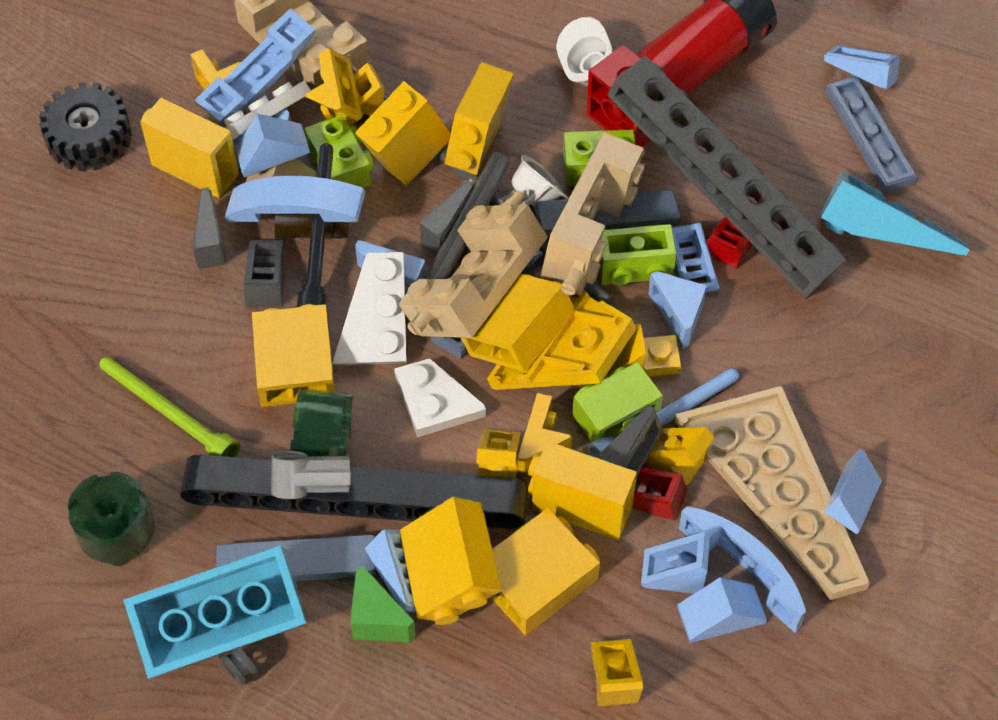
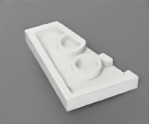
[224,80,311,140]
[332,252,407,366]

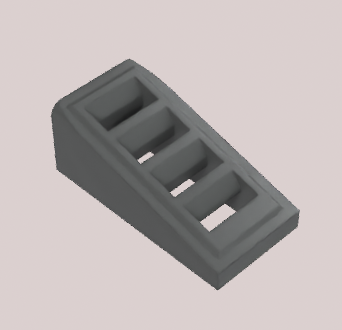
[420,180,474,255]
[193,187,226,269]
[244,240,285,307]
[597,406,663,477]

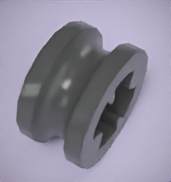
[218,647,257,686]

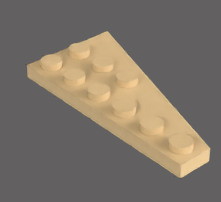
[674,386,870,600]

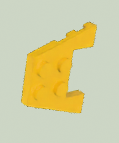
[487,290,636,390]

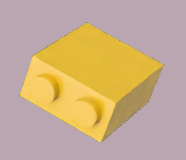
[444,62,514,175]
[355,81,451,187]
[140,98,239,198]
[461,274,576,372]
[252,304,336,407]
[528,441,637,541]
[399,497,502,625]
[491,508,600,636]

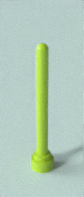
[99,357,240,457]

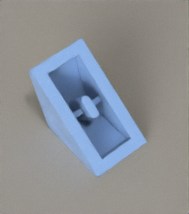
[235,113,311,178]
[648,271,707,349]
[641,531,710,594]
[677,578,767,643]

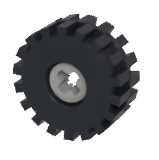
[39,83,132,171]

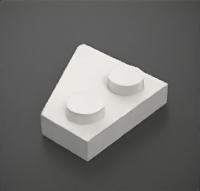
[394,358,486,437]

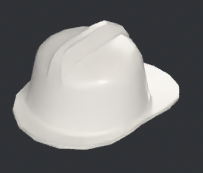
[556,17,613,86]
[512,155,569,207]

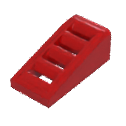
[707,217,752,269]
[632,467,687,520]

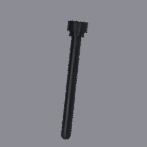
[297,143,334,307]

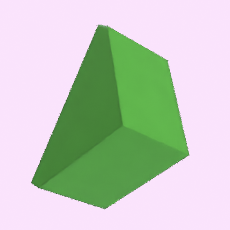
[350,566,416,643]

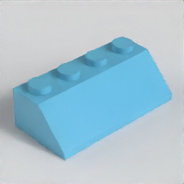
[123,546,307,679]

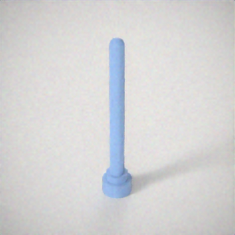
[587,368,739,458]

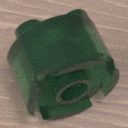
[290,388,354,456]
[68,472,156,566]

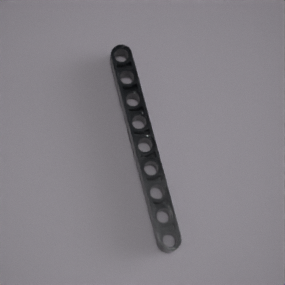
[180,455,528,529]

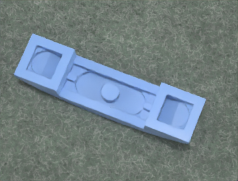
[195,8,316,124]
[224,176,366,222]
[678,506,806,633]

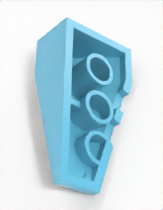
[821,170,970,256]

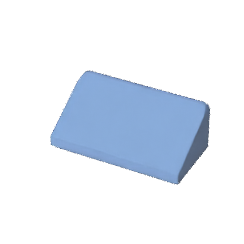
[824,449,882,534]

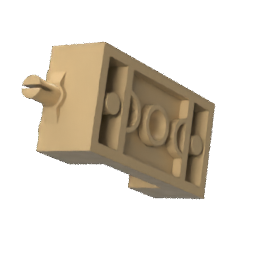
[234,0,369,90]
[540,132,645,296]
[399,190,548,338]

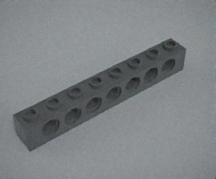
[607,55,846,299]

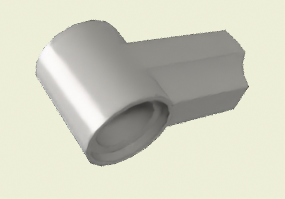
[271,451,351,499]

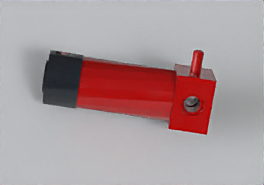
[586,0,777,147]

